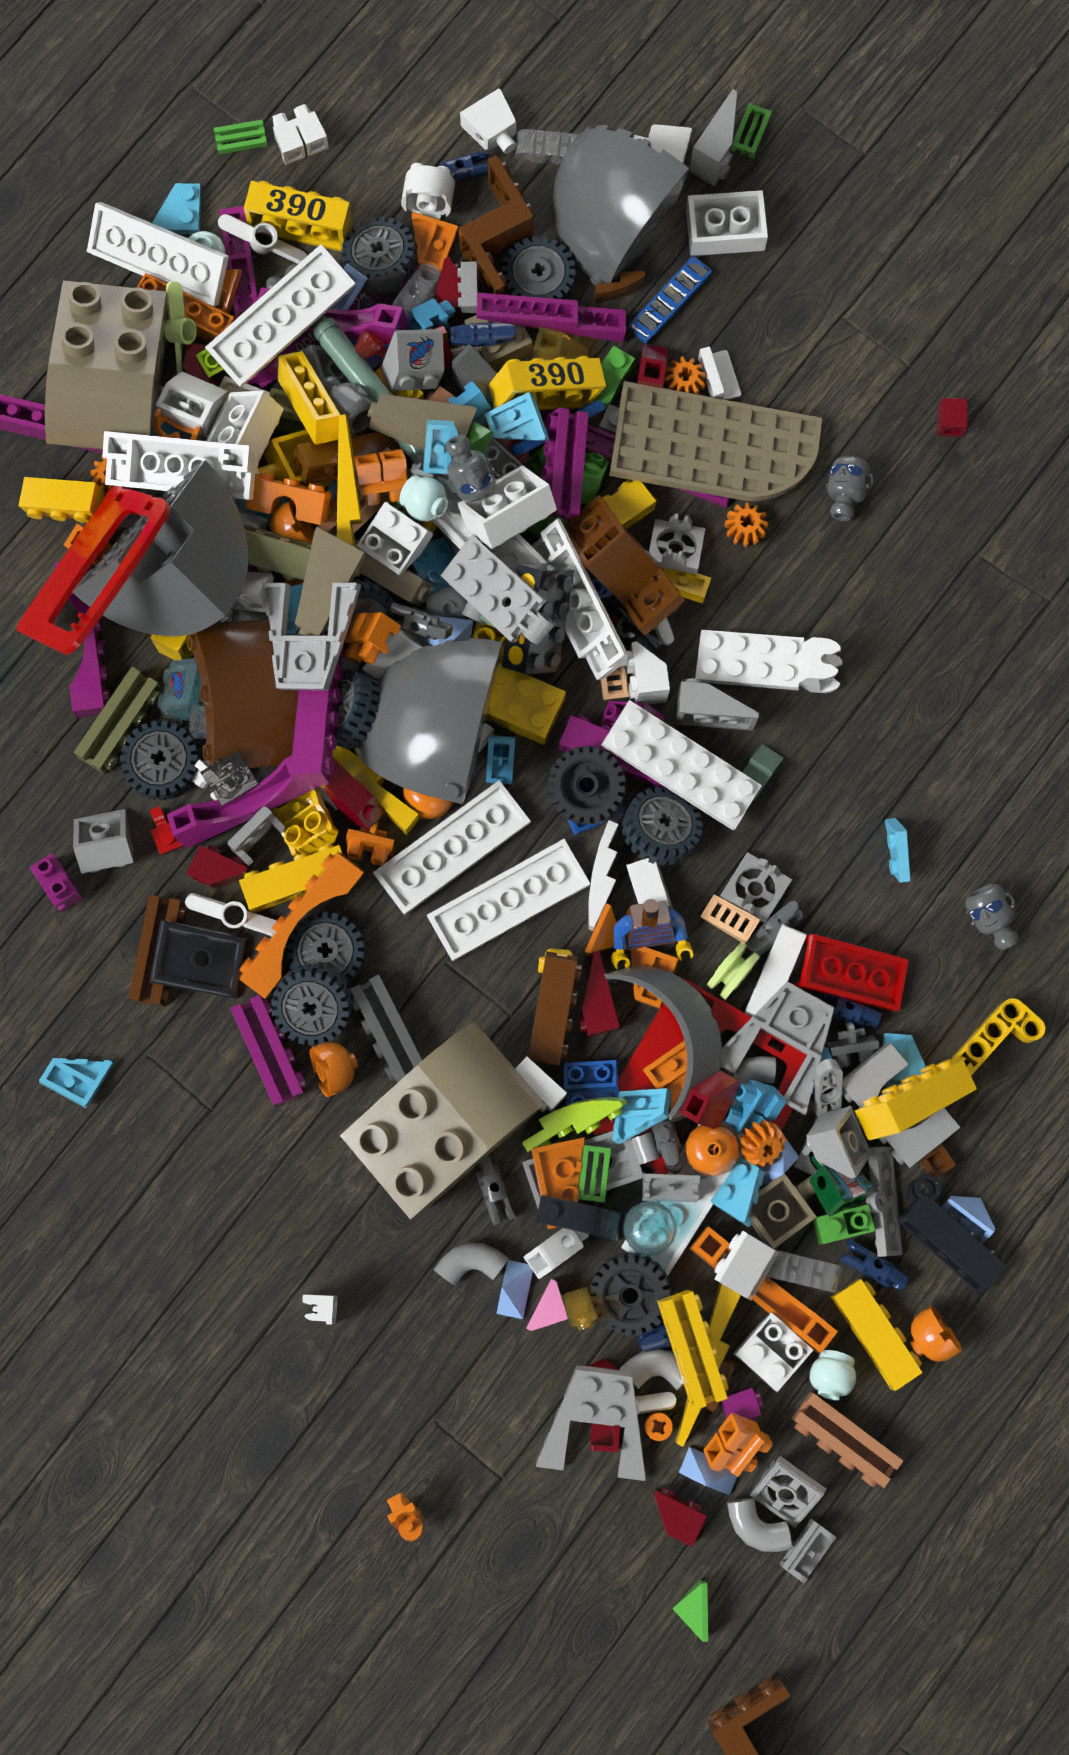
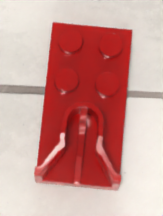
[794,934,909,1011]

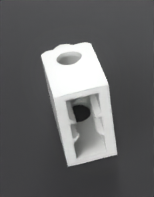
[460,89,516,154]
[633,124,692,164]
[523,1228,589,1279]

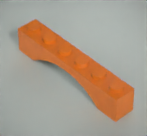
[239,851,363,998]
[689,1226,838,1353]

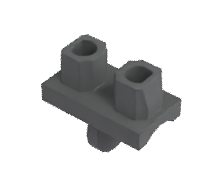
[826,1022,879,1068]

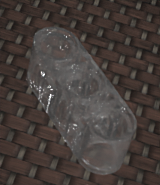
[515,129,578,165]
[393,263,440,318]
[766,1250,842,1293]

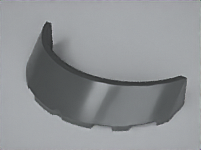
[604,966,722,1122]

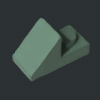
[742,744,783,801]

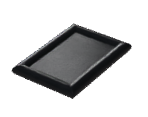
[150,920,248,999]

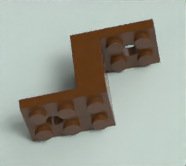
[459,155,535,295]
[564,494,685,635]
[707,1677,790,1755]

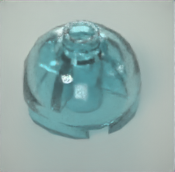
[623,1201,677,1256]

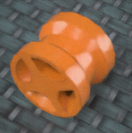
[644,1412,672,1441]

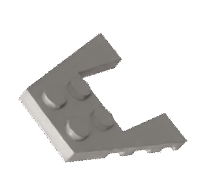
[262,583,361,691]
[720,981,834,1115]
[536,1365,645,1481]

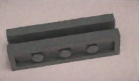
[350,975,422,1083]

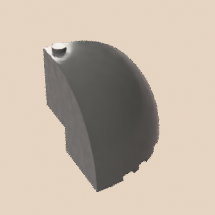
[552,125,689,285]
[73,460,248,636]
[353,638,503,804]

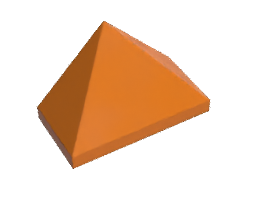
[584,903,616,957]

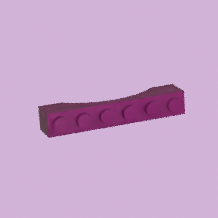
[257,288,410,345]
[55,562,111,718]
[167,756,320,848]

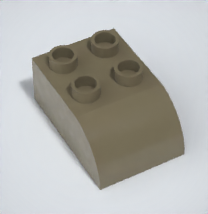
[45,280,168,449]
[340,1022,545,1220]

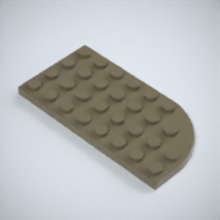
[609,381,822,501]

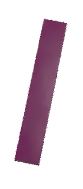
[219,206,258,320]
[476,293,626,342]

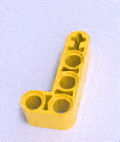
[951,998,1045,1076]

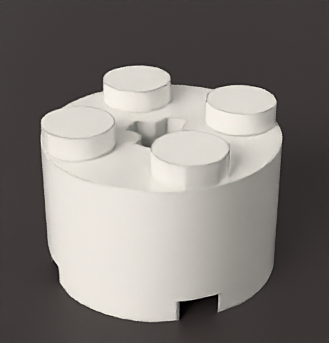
[401,163,455,220]

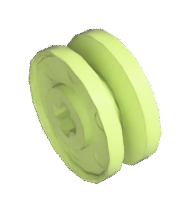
[707,941,760,1000]

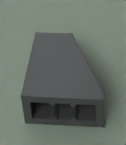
[452,344,497,410]

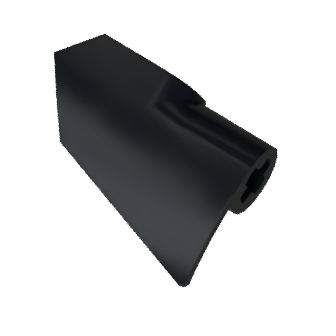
[607,600,664,657]

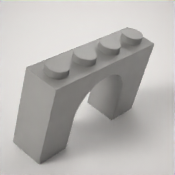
[842,1041,960,1168]

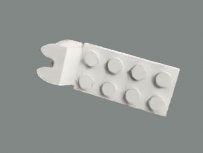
[695,630,842,693]

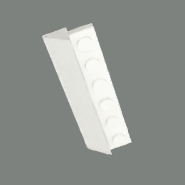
[102,431,259,500]
[532,519,628,680]

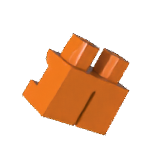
[353,449,407,506]
[344,612,401,664]
[703,1412,772,1477]

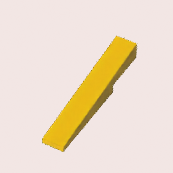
[337,414,363,577]
[332,746,419,835]
[675,1283,740,1447]

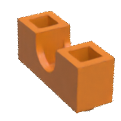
[245,472,332,525]

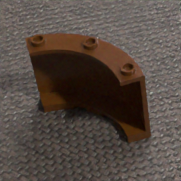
[187,619,299,771]

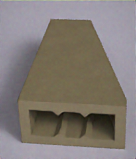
[367,394,477,450]
[295,527,366,636]
[354,537,433,607]

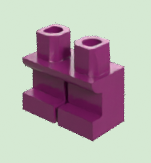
[30,853,84,913]

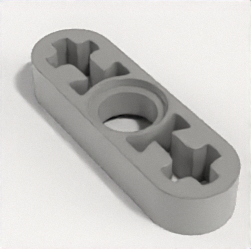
[814,1059,843,1119]

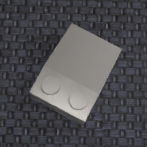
[689,89,737,187]
[676,679,759,731]

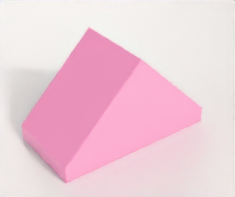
[526,1279,568,1331]

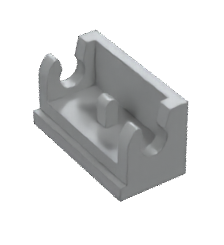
[642,1173,700,1202]
[779,1519,836,1584]

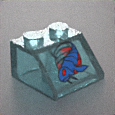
[158,658,202,722]

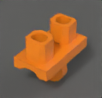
[346,822,394,866]
[387,1492,424,1542]

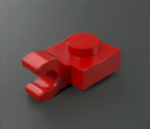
[150,806,184,856]

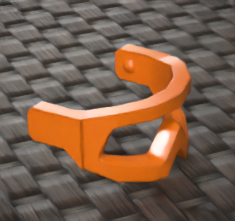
[153,408,201,440]

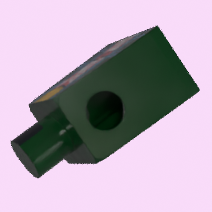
[809,1156,875,1217]

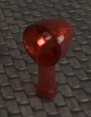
[355,329,388,359]

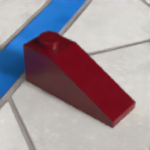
[320,757,385,831]
[578,951,620,1038]

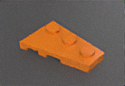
[531,1137,585,1229]

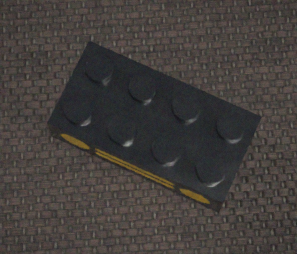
[501,563,574,674]

